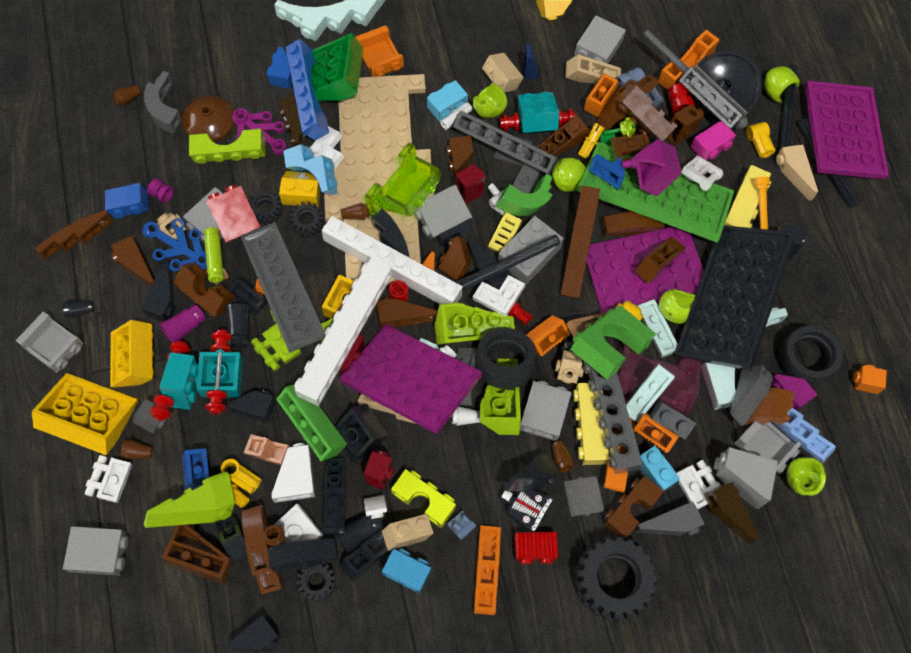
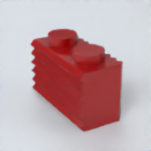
[514,532,558,565]

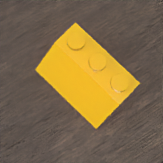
[110,320,154,388]

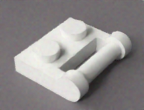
[682,155,723,190]

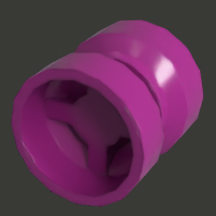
[147,178,174,203]

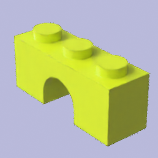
[391,469,456,528]

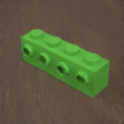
[276,384,347,461]

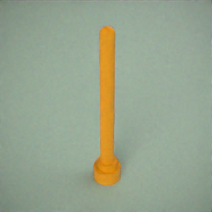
[754,177,770,229]

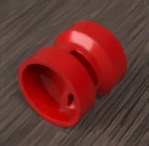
[389,280,408,301]

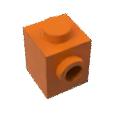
[853,365,887,394]

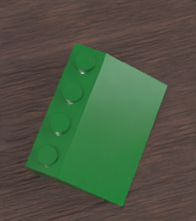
[311,33,363,100]

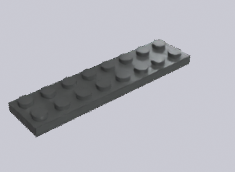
[240,222,326,353]

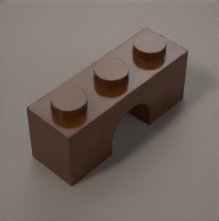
[173,262,235,317]
[604,475,664,540]

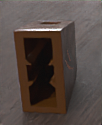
[666,105,704,147]

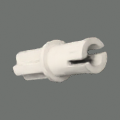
[440,102,472,130]

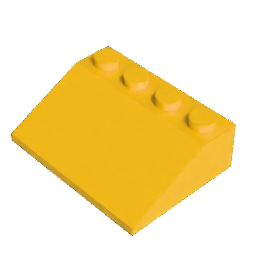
[32,373,138,455]

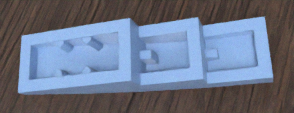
[772,408,836,463]

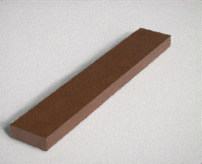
[561,185,600,299]

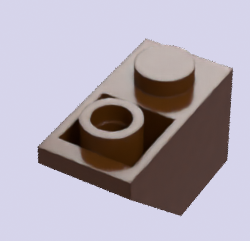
[446,136,473,178]
[439,235,471,280]

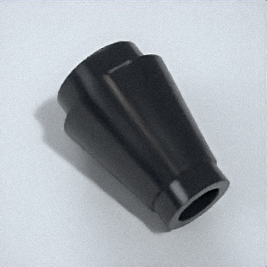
[63,300,93,319]

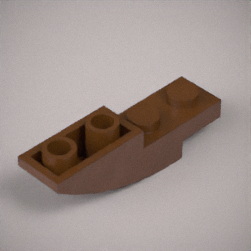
[596,75,659,130]
[242,505,283,595]

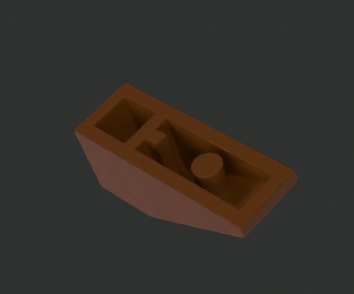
[111,236,154,287]
[635,237,686,284]
[377,298,437,329]

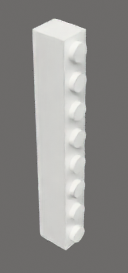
[322,216,463,304]
[294,258,392,407]

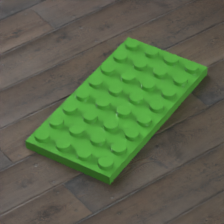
[577,142,734,243]

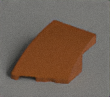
[745,388,795,426]

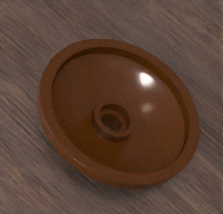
[182,96,235,142]

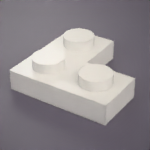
[310,126,344,170]
[473,275,525,317]

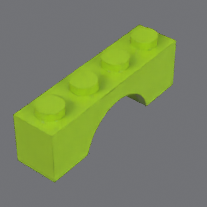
[189,129,265,164]

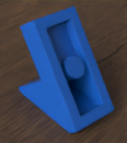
[589,154,625,190]

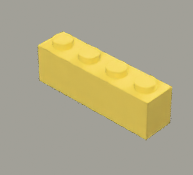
[724,165,771,228]
[573,383,609,465]

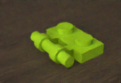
[251,323,301,371]

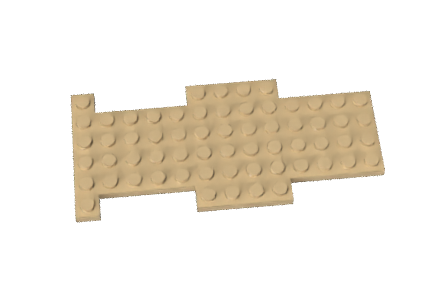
[324,74,434,286]

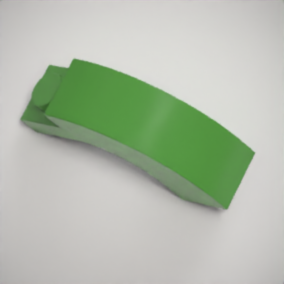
[495,174,553,216]

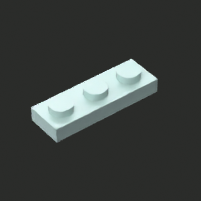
[638,299,678,358]
[626,363,675,423]

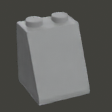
[714,447,778,509]

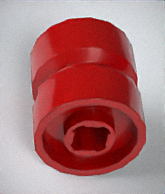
[667,83,695,115]

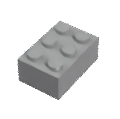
[498,216,564,285]

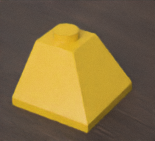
[536,0,572,20]

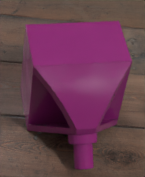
[622,139,682,196]

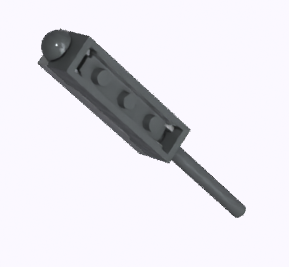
[643,30,748,129]

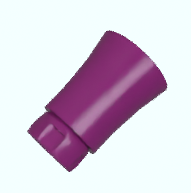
[159,304,206,343]

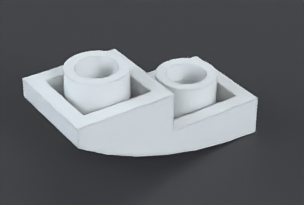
[364,495,387,519]

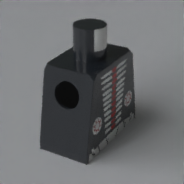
[500,490,553,533]

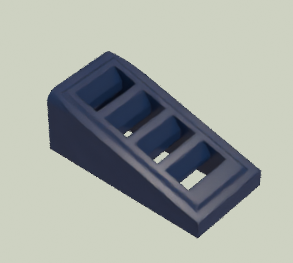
[523,44,538,79]

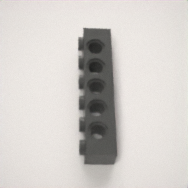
[453,111,559,175]
[584,362,643,474]

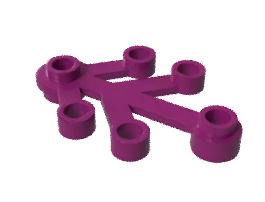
[232,108,287,155]

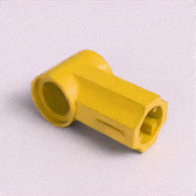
[746,122,776,158]
[221,459,262,495]

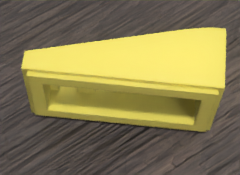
[488,213,522,253]

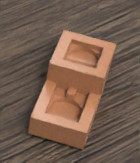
[244,434,290,465]

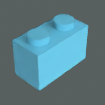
[427,80,468,122]
[640,446,680,491]

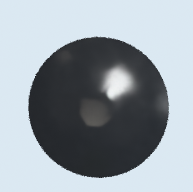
[691,51,762,121]

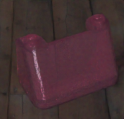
[617,344,702,415]

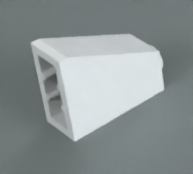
[272,443,315,503]

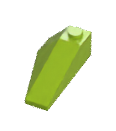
[435,303,515,345]
[480,358,521,435]
[144,472,235,528]

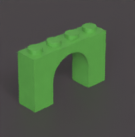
[570,305,656,380]

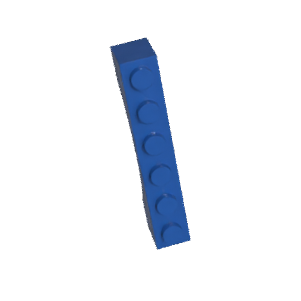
[286,39,329,141]

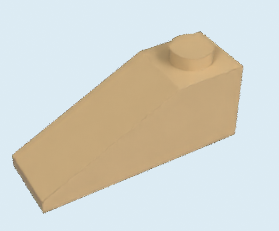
[566,54,621,84]
[776,145,818,200]

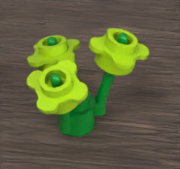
[600,117,636,155]

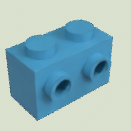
[382,548,431,594]

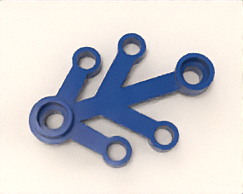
[142,218,207,272]

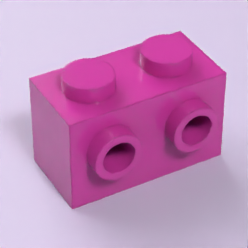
[691,121,736,161]

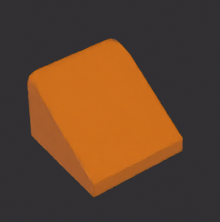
[422,252,435,271]

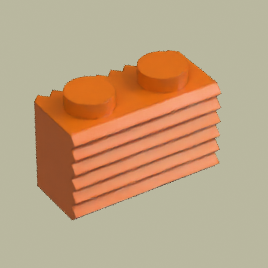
[584,74,618,117]
[526,315,570,356]
[634,413,680,453]

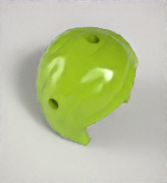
[763,66,800,102]
[473,83,507,118]
[552,158,586,192]
[659,289,695,324]
[786,457,826,496]

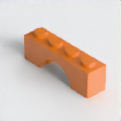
[658,30,719,90]

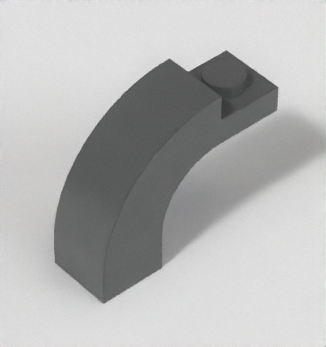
[144,71,182,134]

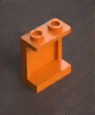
[356,25,404,77]

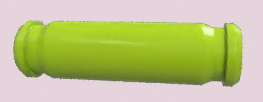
[204,227,224,283]

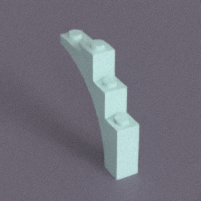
[274,0,385,41]
[701,308,788,410]

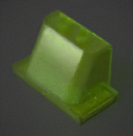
[365,143,441,217]

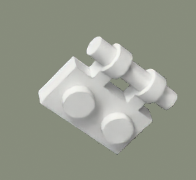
[85,455,132,503]
[677,460,720,510]

